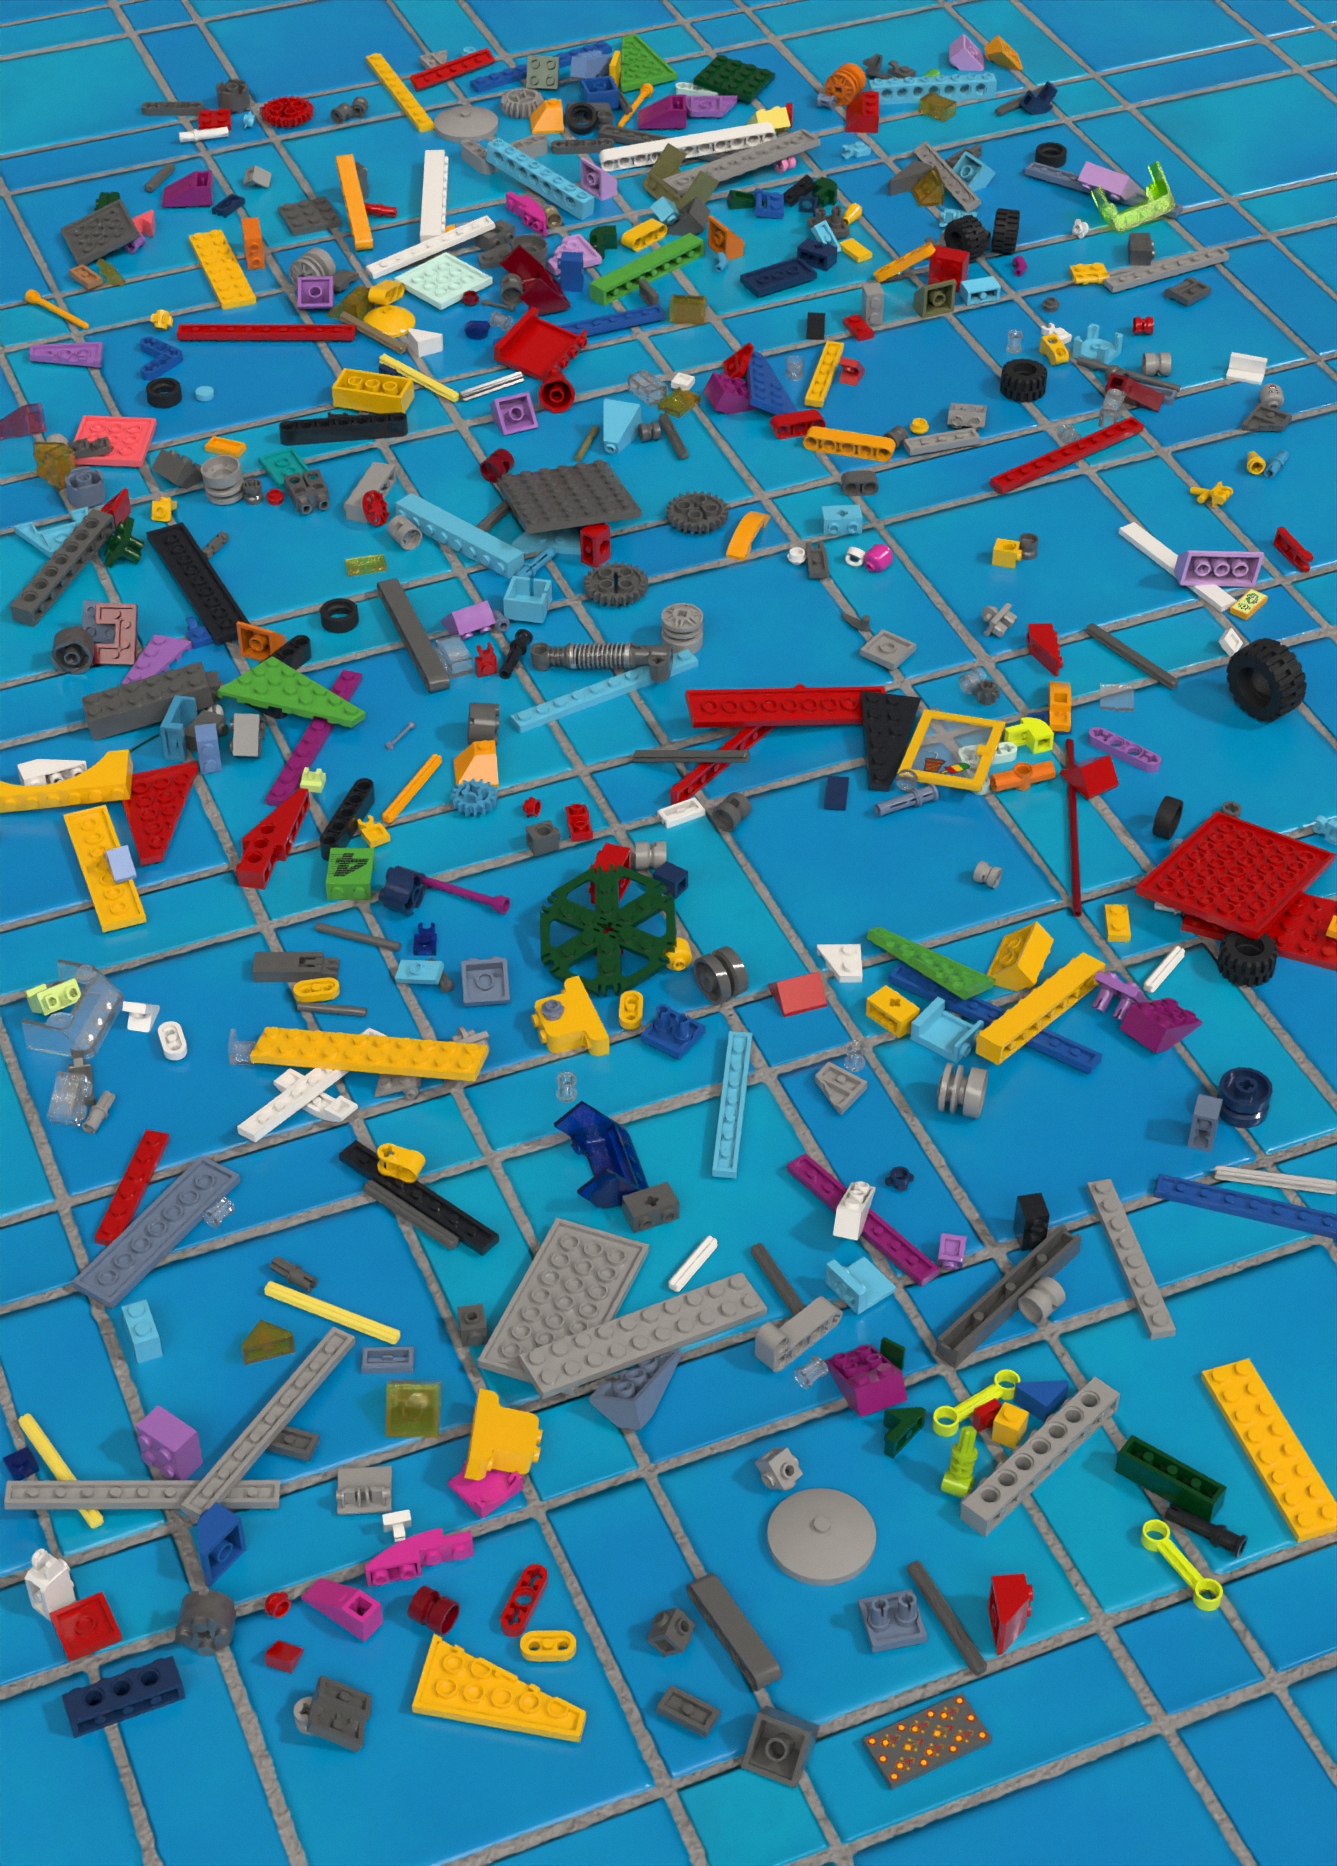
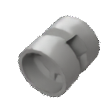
[1142,352,1171,376]
[387,515,422,550]
[636,841,666,870]
[1018,1276,1066,1324]

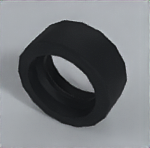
[567,102,597,135]
[1035,142,1067,168]
[146,377,182,408]
[320,598,359,633]
[1153,796,1183,840]

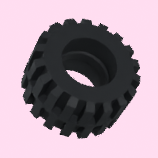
[991,208,1020,254]
[944,215,988,261]
[1000,358,1047,402]
[1217,931,1278,987]

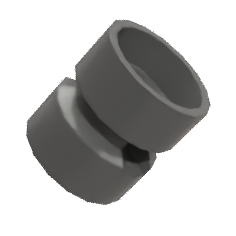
[500,274,523,306]
[712,792,751,832]

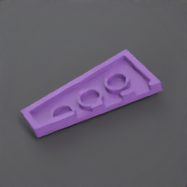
[29,342,103,367]

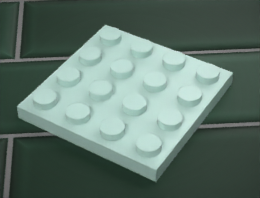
[394,252,493,310]

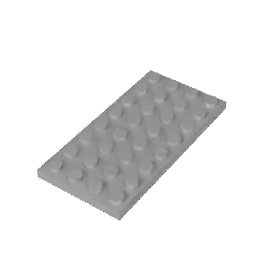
[478,1218,649,1397]

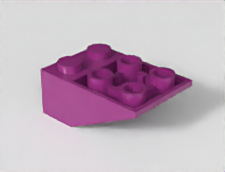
[638,95,687,130]
[162,171,214,208]
[703,372,760,414]
[1120,997,1203,1053]
[824,1344,907,1417]

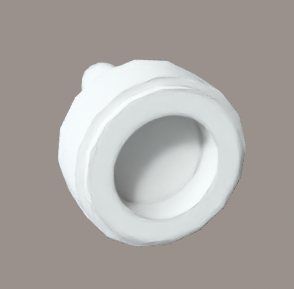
[845,547,866,567]

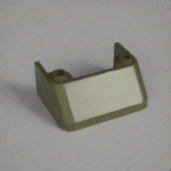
[643,143,719,211]

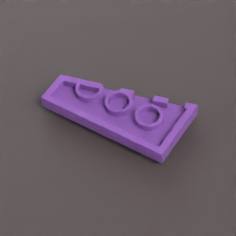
[121,635,193,685]

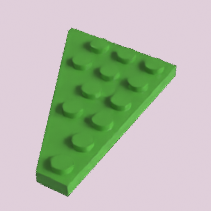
[621,34,677,92]
[217,656,366,728]

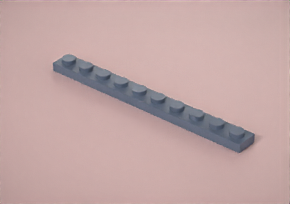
[1025,162,1183,219]

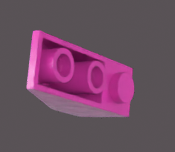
[301,1578,383,1642]

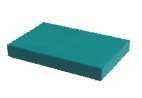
[258,447,315,491]

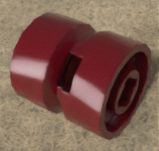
[480,448,515,483]
[407,1585,460,1636]

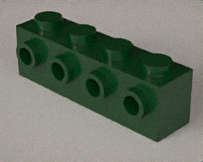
[1115,1435,1227,1523]

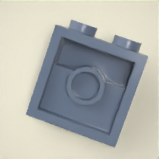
[461,956,510,1007]

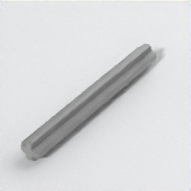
[1214,1165,1337,1195]

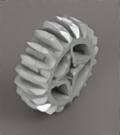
[500,87,543,120]

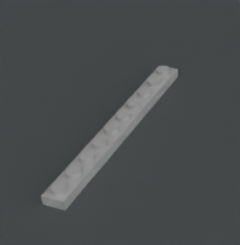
[181,1327,355,1520]
[4,1480,280,1510]

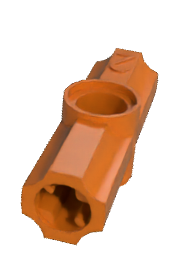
[989,760,1056,792]

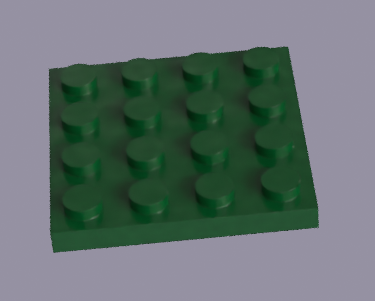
[693,55,775,103]

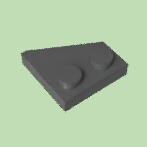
[1242,403,1292,431]

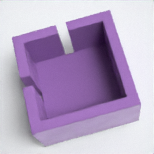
[136,1405,203,1480]

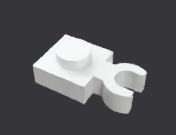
[1041,323,1072,344]

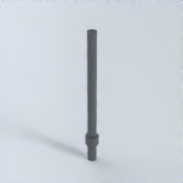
[1077,356,1181,393]

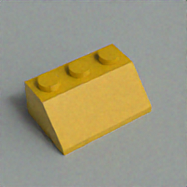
[986,921,1054,992]

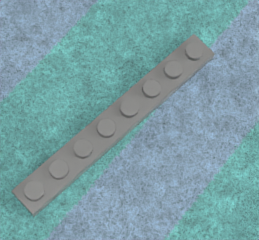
[913,141,982,213]
[1103,246,1229,293]
[1086,1179,1176,1340]

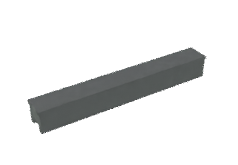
[935,1224,1082,1368]

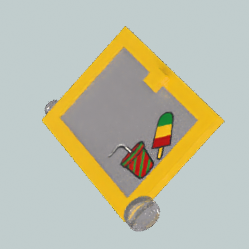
[896,707,1006,792]

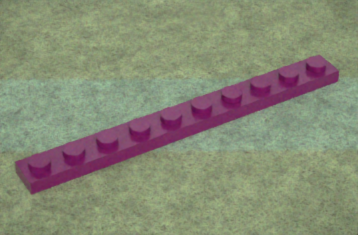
[265,670,362,807]

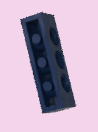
[62,1656,185,1738]

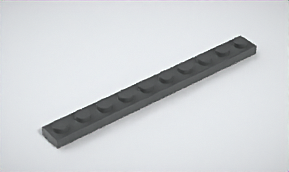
[598,124,739,162]

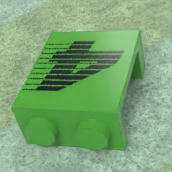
[326,848,376,900]

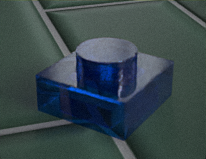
[3,1447,40,1481]

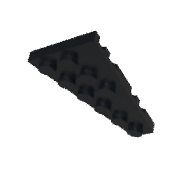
[859,691,921,792]

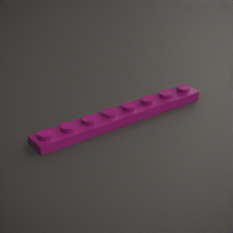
[787,1153,940,1287]

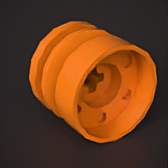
[825,63,866,106]

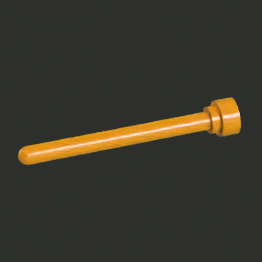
[618,83,654,127]
[25,289,89,330]

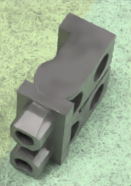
[284,469,330,515]

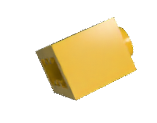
[866,985,920,1039]

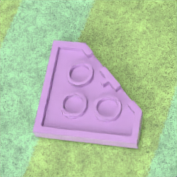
[548,233,602,276]

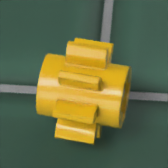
[150,310,173,331]

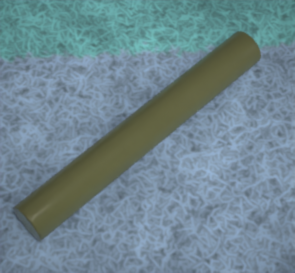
[574,425,599,462]

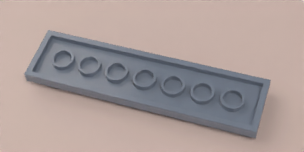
[72,1155,241,1309]

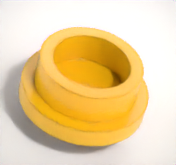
[910,418,929,435]

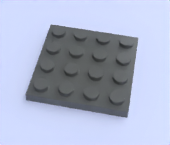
[60,199,141,265]

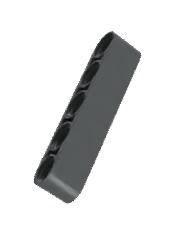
[687,1573,782,1691]

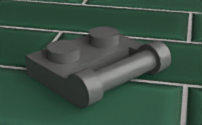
[1164,277,1211,306]

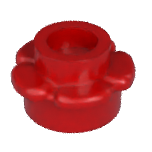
[266,489,284,506]
[523,797,541,818]
[265,1592,291,1618]

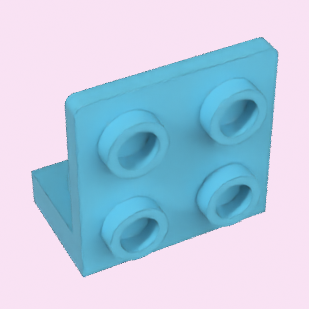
[825,1257,896,1315]

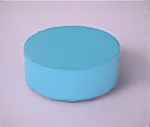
[195,386,214,402]

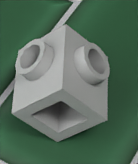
[755,1447,803,1491]

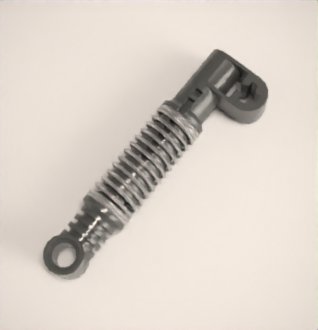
[530,642,673,682]

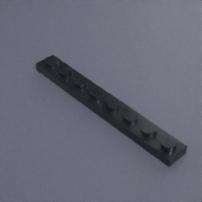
[339,1140,499,1256]

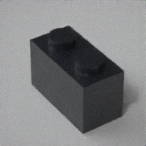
[1013,1193,1050,1251]

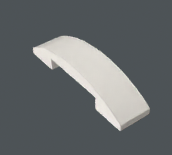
[273,1068,358,1122]

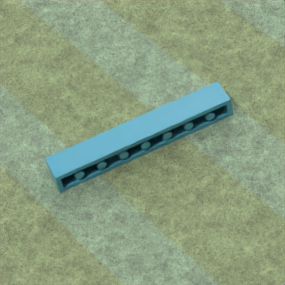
[395,493,524,579]

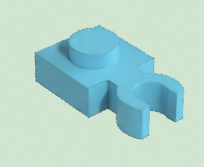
[1312,815,1337,846]

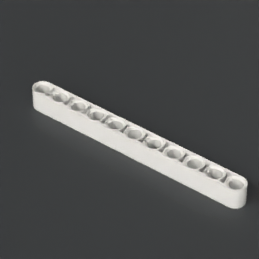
[599,122,776,171]

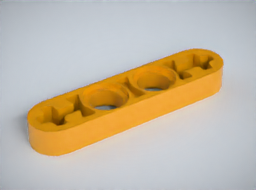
[873,242,936,282]

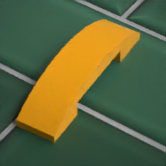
[726,511,770,561]

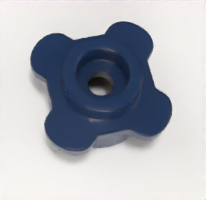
[885,1167,914,1191]

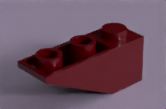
[1105,373,1165,412]

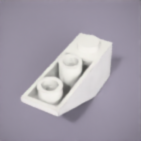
[17,759,87,786]
[833,1181,876,1240]

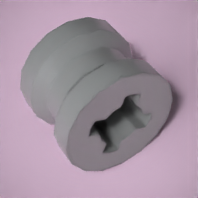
[293,1697,313,1734]

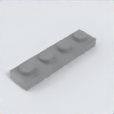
[904,427,980,456]

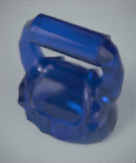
[465,321,491,340]

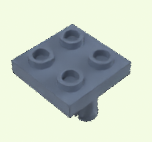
[82,600,118,644]
[858,1589,927,1653]

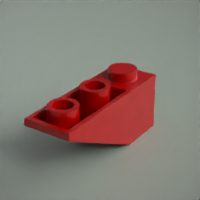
[1026,623,1063,677]

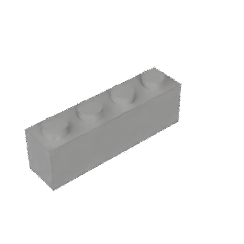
[344,462,396,523]

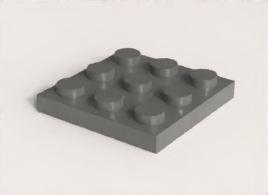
[278,197,341,237]

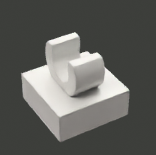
[382,1510,411,1543]

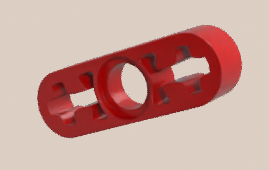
[500,1564,548,1637]

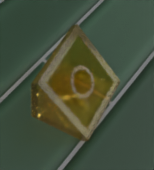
[911,166,945,207]

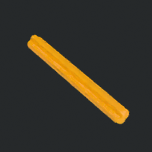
[381,754,442,824]

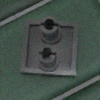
[806,205,850,240]

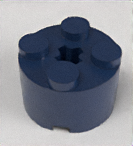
[378,866,426,916]

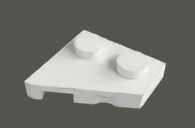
[817,944,863,983]

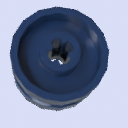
[1217,1067,1273,1128]

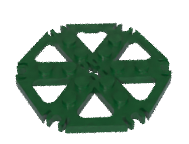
[540,864,677,997]

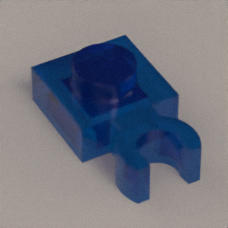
[413,923,438,956]

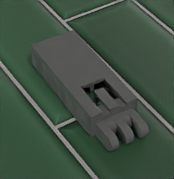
[252,952,340,982]

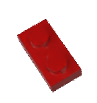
[843,314,874,342]

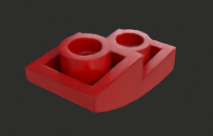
[565,803,593,841]

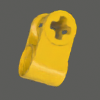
[377,1143,426,1183]

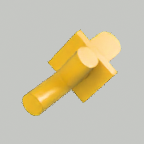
[1190,481,1233,508]

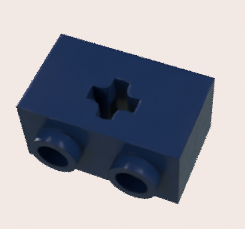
[797,238,837,272]

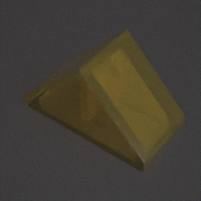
[241,1320,295,1365]

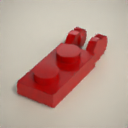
[1273,527,1313,572]

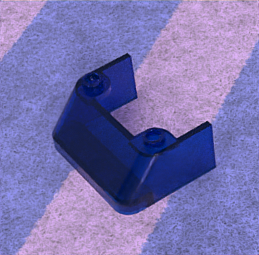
[553,1101,649,1209]

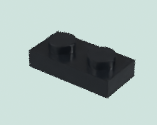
[784,174,817,207]

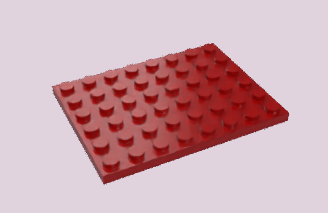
[1135,811,1336,940]

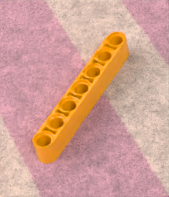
[335,154,373,251]

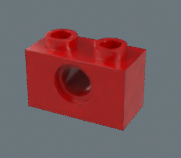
[580,523,611,568]

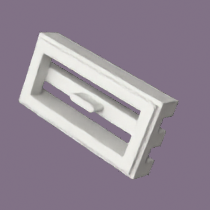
[657,797,705,829]

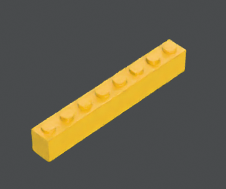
[975,952,1106,1065]

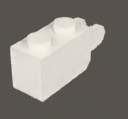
[24,1548,76,1621]

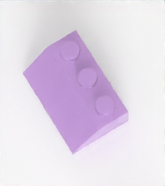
[1078,161,1139,201]

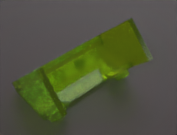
[1091,161,1175,233]

